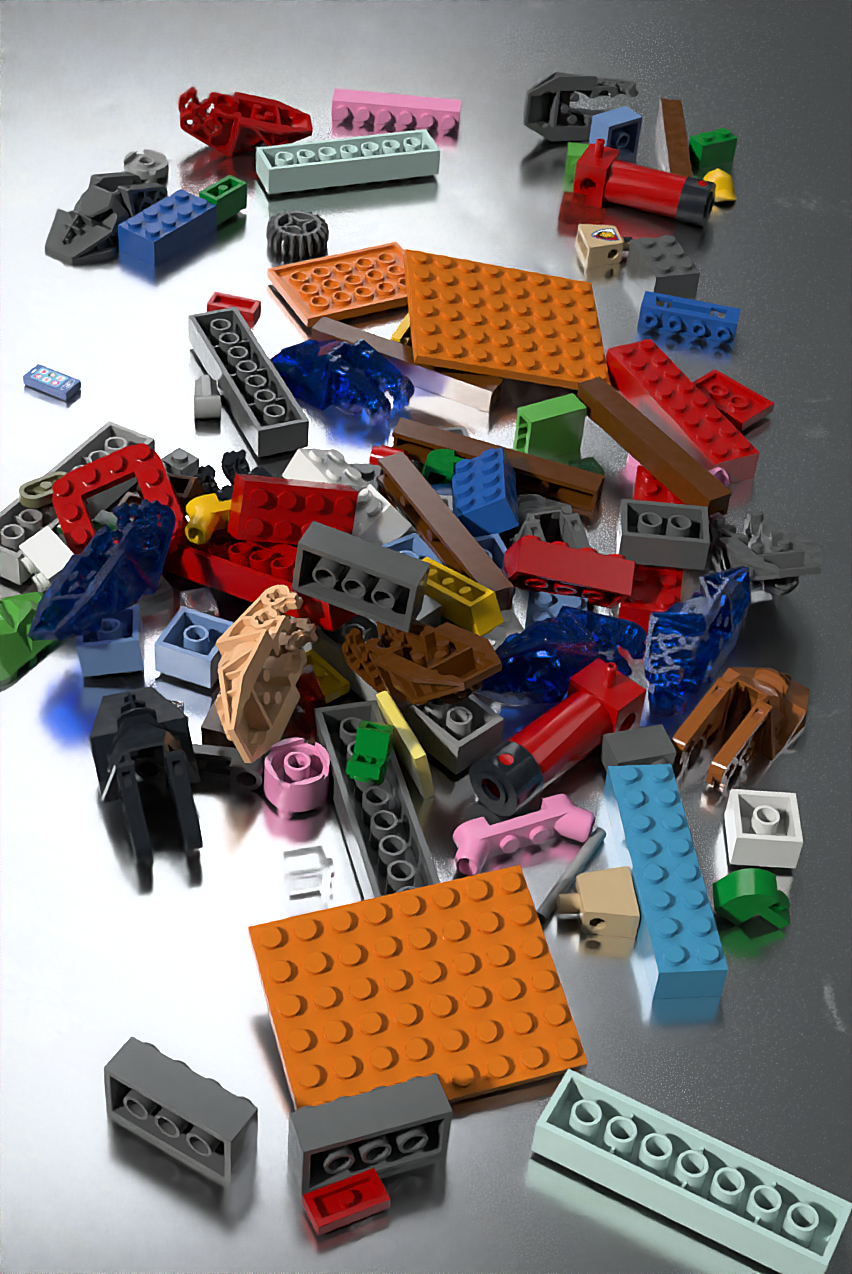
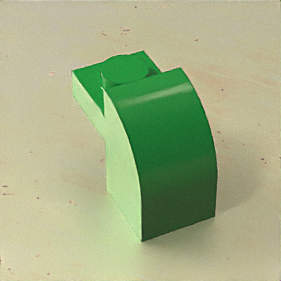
[421,449,463,486]
[346,720,395,784]
[712,868,791,929]

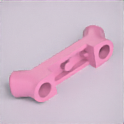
[452,794,595,876]

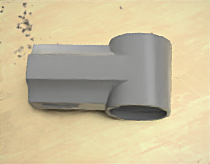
[193,375,221,419]

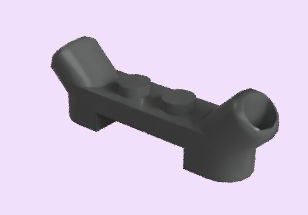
[135,743,270,791]

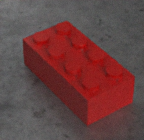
[227,473,359,545]
[502,535,635,609]

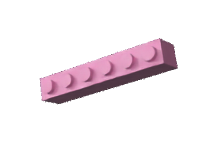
[331,88,461,131]

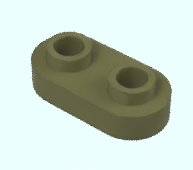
[18,471,67,509]

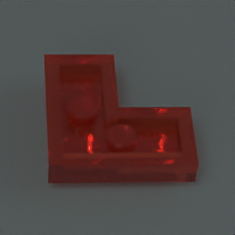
[558,191,606,225]

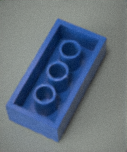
[118,189,217,267]
[452,447,519,537]

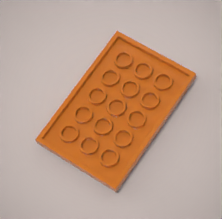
[267,242,408,327]

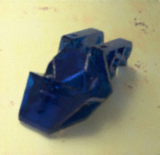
[270,339,415,426]
[27,499,176,641]
[643,566,752,718]
[475,606,647,706]

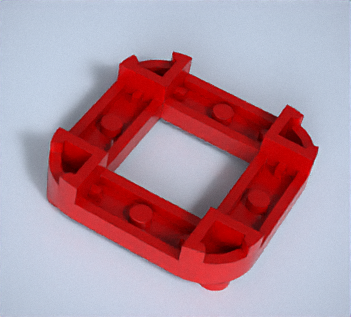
[52,443,188,581]

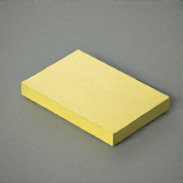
[376,690,435,799]

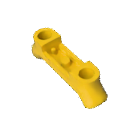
[185,493,232,545]

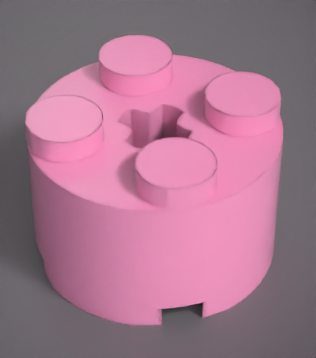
[264,737,330,815]

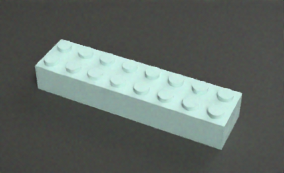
[256,129,441,195]
[531,1069,852,1274]

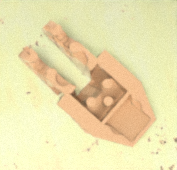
[215,585,318,763]

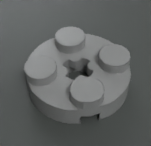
[123,149,169,183]

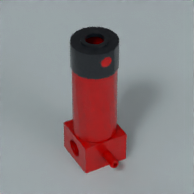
[571,138,716,227]
[469,658,646,816]

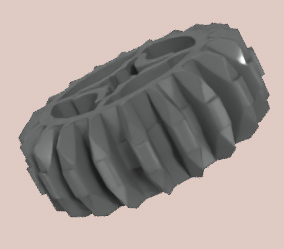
[266,209,329,258]

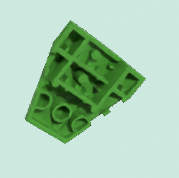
[0,591,74,687]

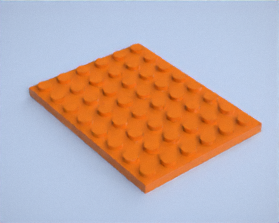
[403,249,611,390]
[247,865,588,1111]

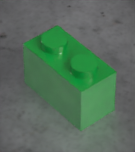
[688,128,738,169]
[199,175,247,225]

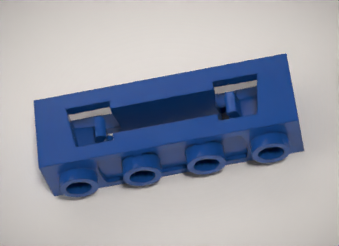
[638,291,741,345]

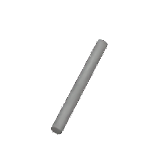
[536,827,607,923]

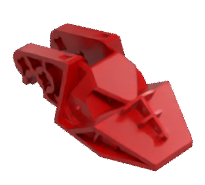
[178,87,313,157]

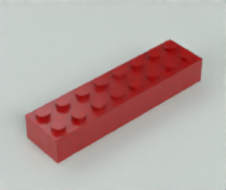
[606,339,760,485]
[616,465,686,641]
[160,521,359,631]

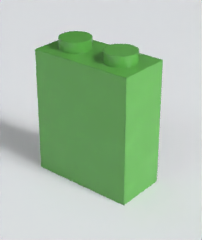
[513,393,587,459]

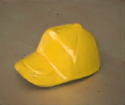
[703,168,736,202]

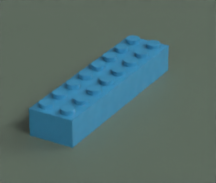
[603,764,728,999]

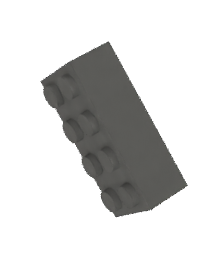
[292,521,431,633]
[103,1036,258,1186]
[287,1074,453,1196]

